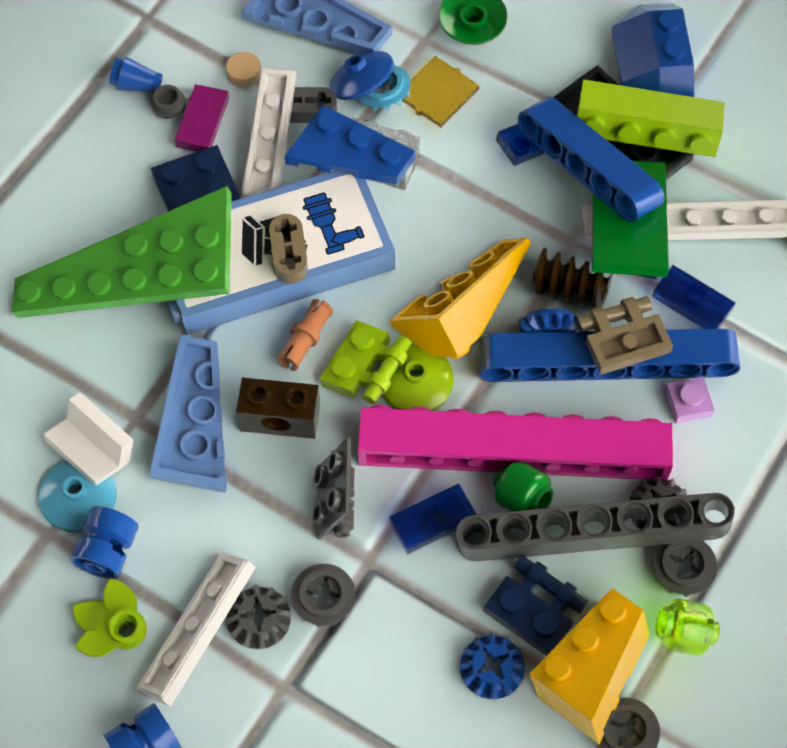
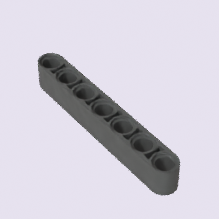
[456,493,735,561]

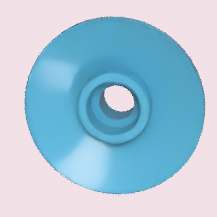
[38,461,117,532]

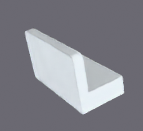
[44,392,133,486]

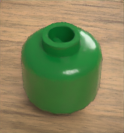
[493,461,553,512]

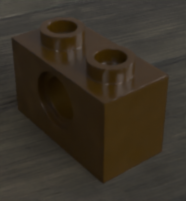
[236,377,320,439]

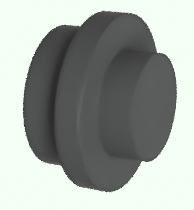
[151,85,186,119]

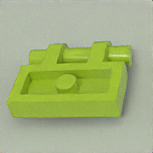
[319,320,412,404]

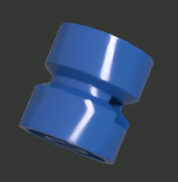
[70,506,139,579]
[103,703,182,748]

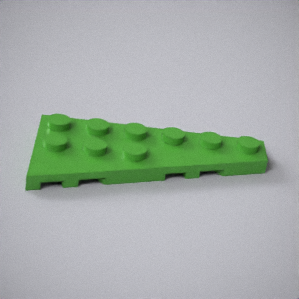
[12,186,232,318]

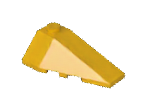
[389,237,531,359]

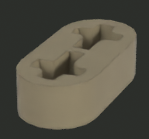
[269,214,308,284]

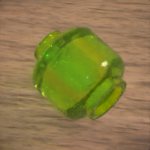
[655,598,720,656]

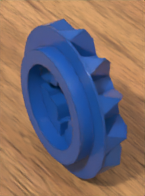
[519,309,578,333]
[460,633,526,699]

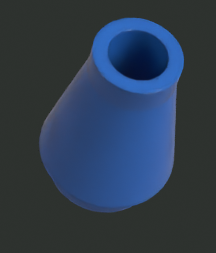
[109,56,163,93]

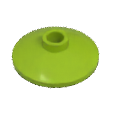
[383,345,454,411]

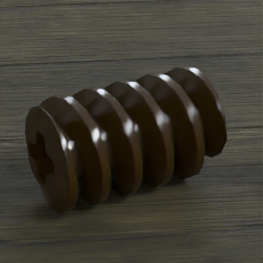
[532,247,613,309]

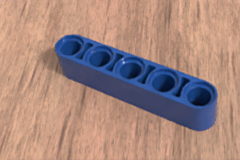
[518,97,664,222]

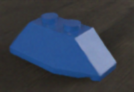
[611,3,694,97]

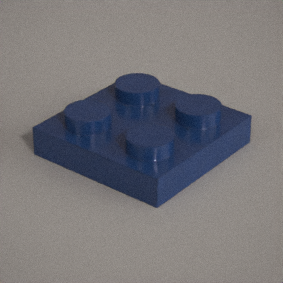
[151,145,241,212]

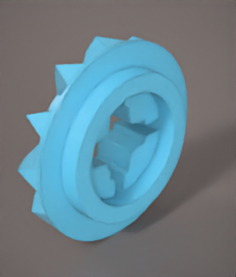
[359,65,411,112]

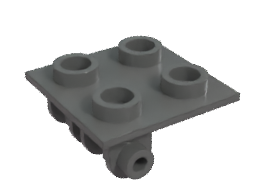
[312,438,355,539]

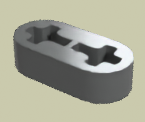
[290,87,337,123]

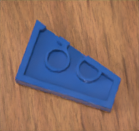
[284,105,415,185]

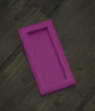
[175,84,229,152]

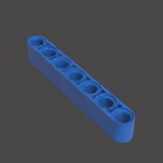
[478,328,740,382]

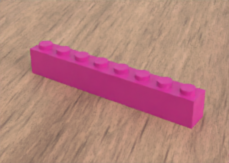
[358,405,673,480]

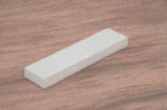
[241,68,296,199]
[136,553,255,707]

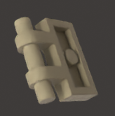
[576,296,673,375]

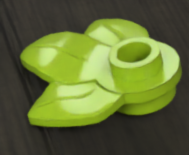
[72,579,147,657]

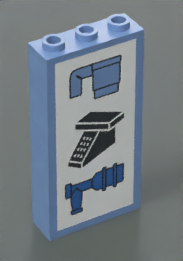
[168,170,395,335]

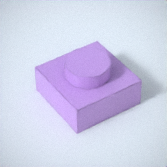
[665,376,715,423]

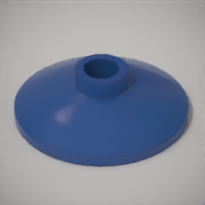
[330,51,394,100]

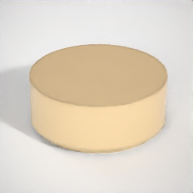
[226,52,261,87]

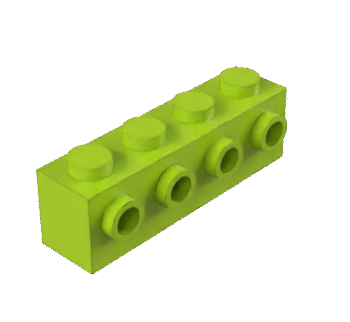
[577,79,725,157]

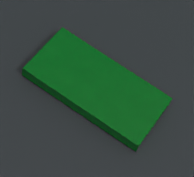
[592,161,669,277]

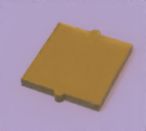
[402,56,479,128]

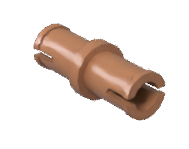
[276,299,333,371]

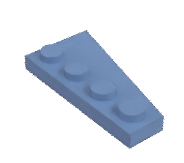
[241,0,392,54]
[149,335,227,493]

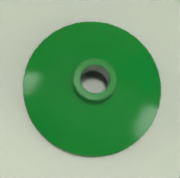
[439,0,507,45]

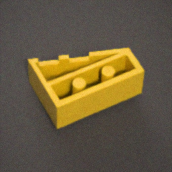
[530,588,649,745]

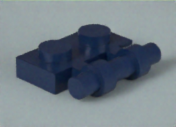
[483,555,589,656]

